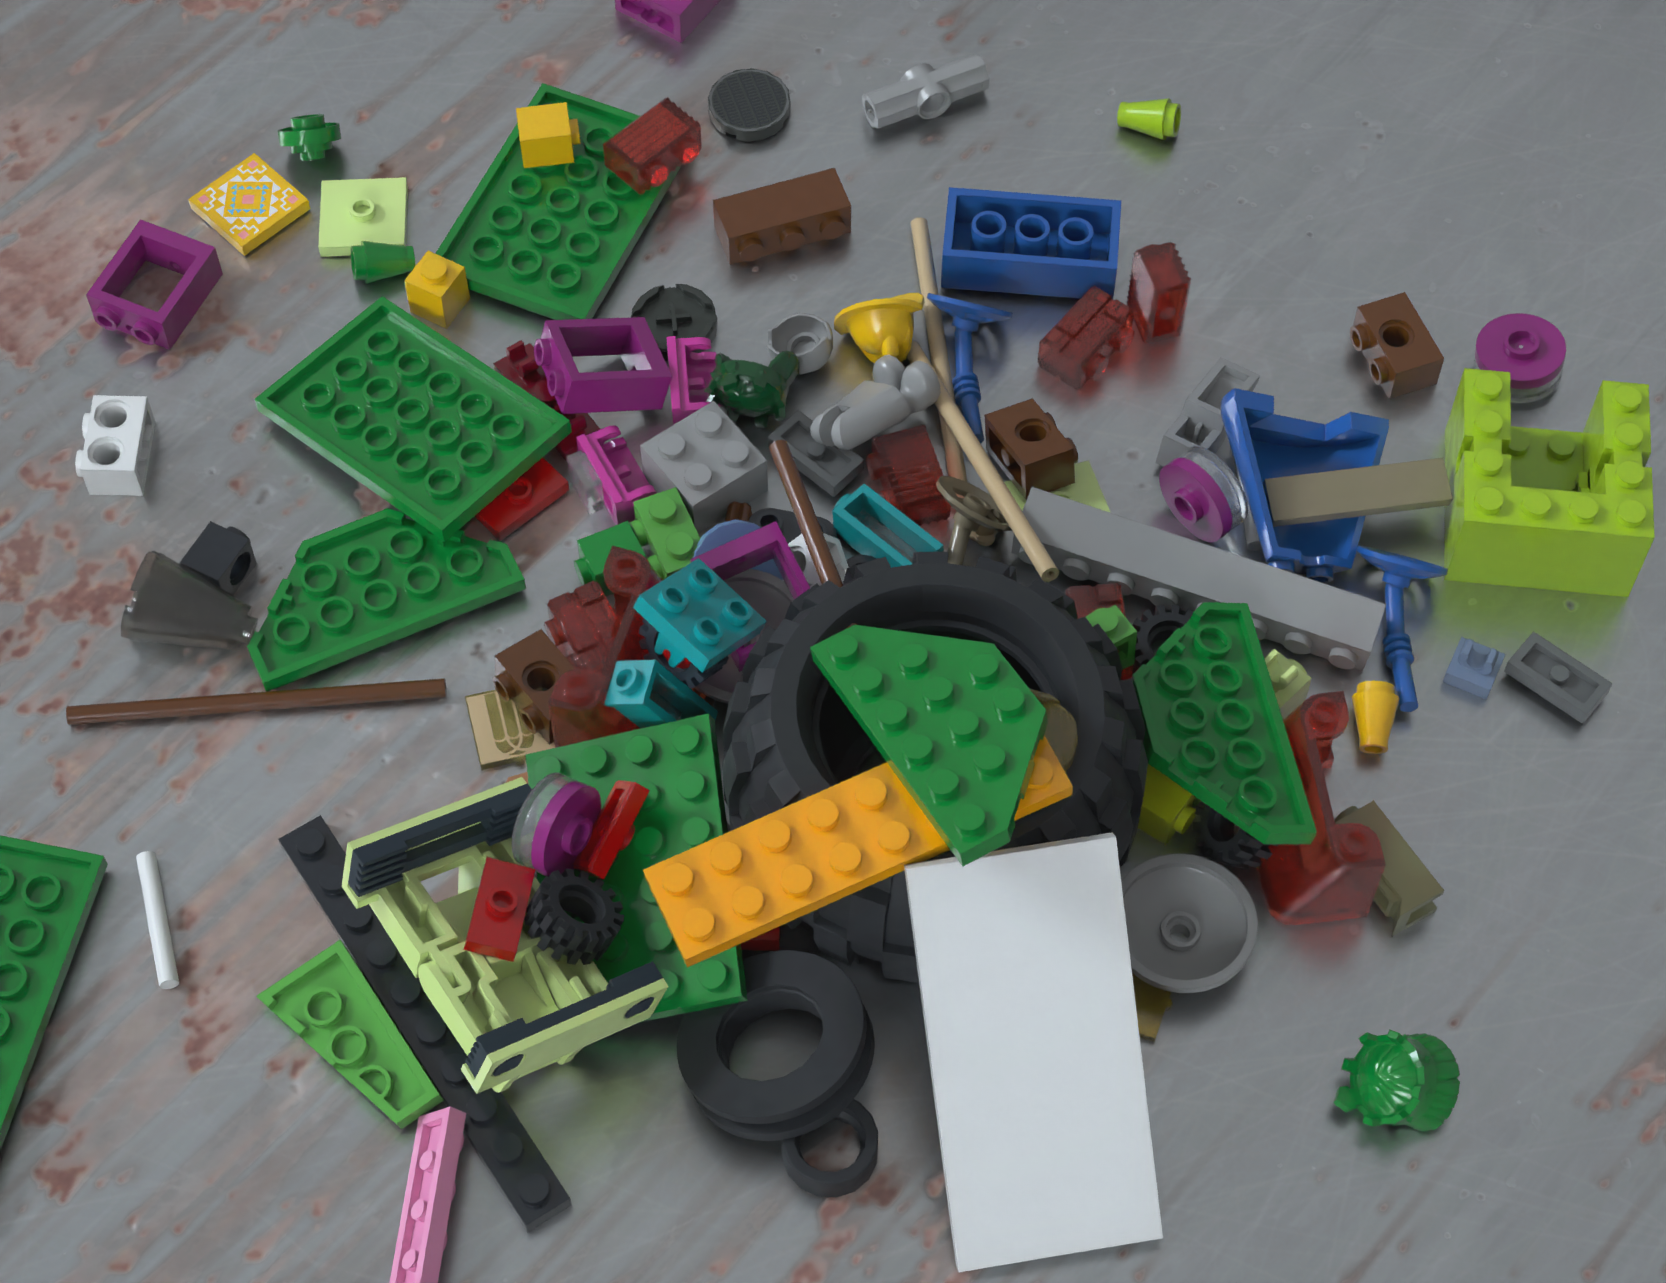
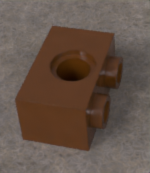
[1350,292,1444,399]
[984,398,1078,500]
[492,629,596,745]

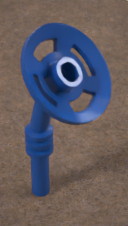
[927,293,1013,444]
[1356,545,1448,712]

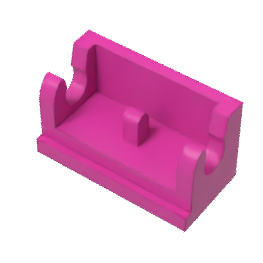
[667,336,721,425]
[576,425,657,525]

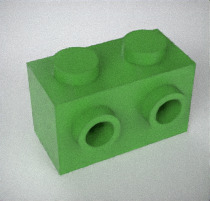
[629,487,701,584]

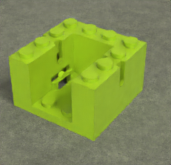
[1444,368,1655,597]

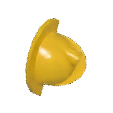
[834,293,925,363]

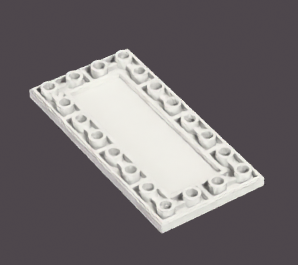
[904,832,1163,1272]

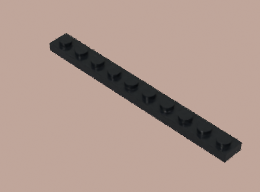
[278,815,572,1233]

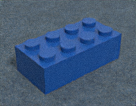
[941,187,1122,301]

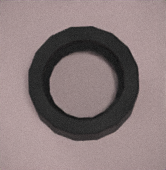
[782,1099,878,1198]

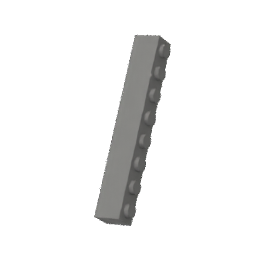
[1011,487,1386,671]

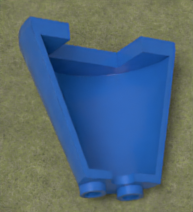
[1221,388,1389,583]

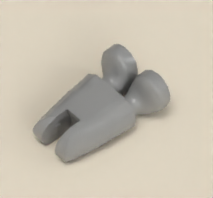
[810,355,941,450]

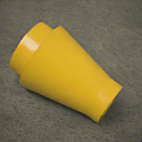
[1352,680,1399,754]

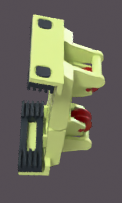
[342,777,669,1094]

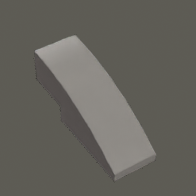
[1155,357,1260,469]

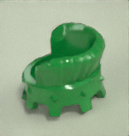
[1333,1029,1460,1132]

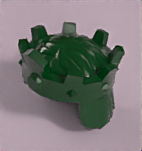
[704,351,800,428]

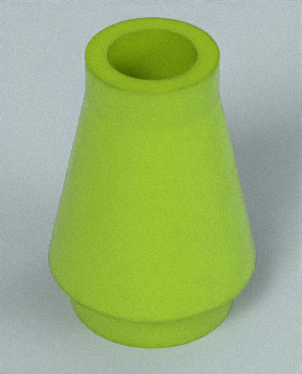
[1117,98,1181,140]

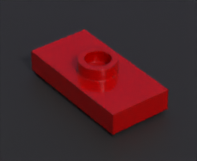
[475,457,569,541]
[573,780,650,879]
[463,857,536,962]

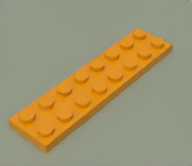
[643,735,1073,968]

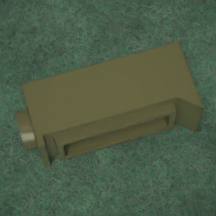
[1327,800,1444,938]

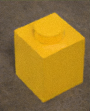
[516,102,580,168]
[404,250,470,329]

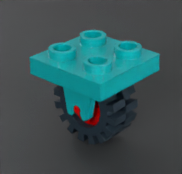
[633,558,767,689]

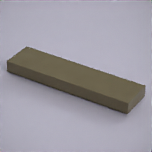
[1263,458,1453,527]

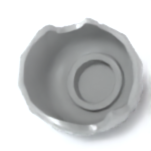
[766,312,833,375]

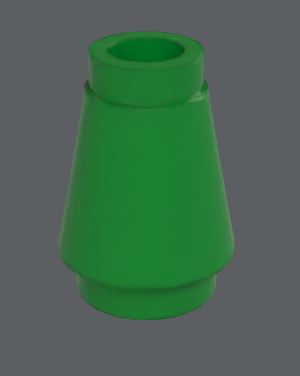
[351,241,415,284]

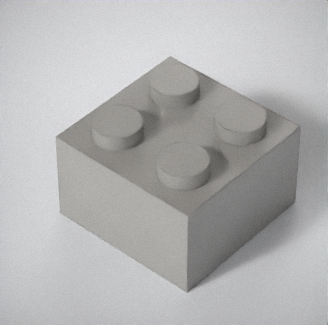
[640,401,768,534]

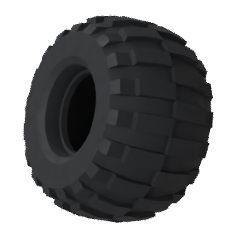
[722,552,1148,983]

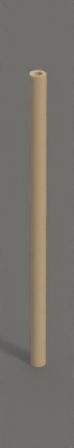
[911,217,967,498]
[907,341,1059,582]

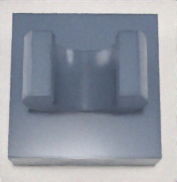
[1443,637,1506,700]

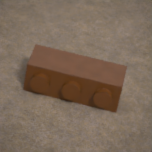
[713,168,851,265]

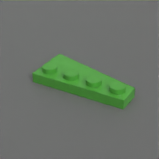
[256,940,444,1129]

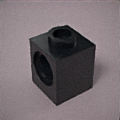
[180,521,257,605]

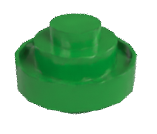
[278,114,341,161]

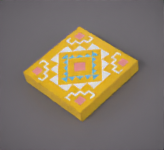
[188,153,310,256]

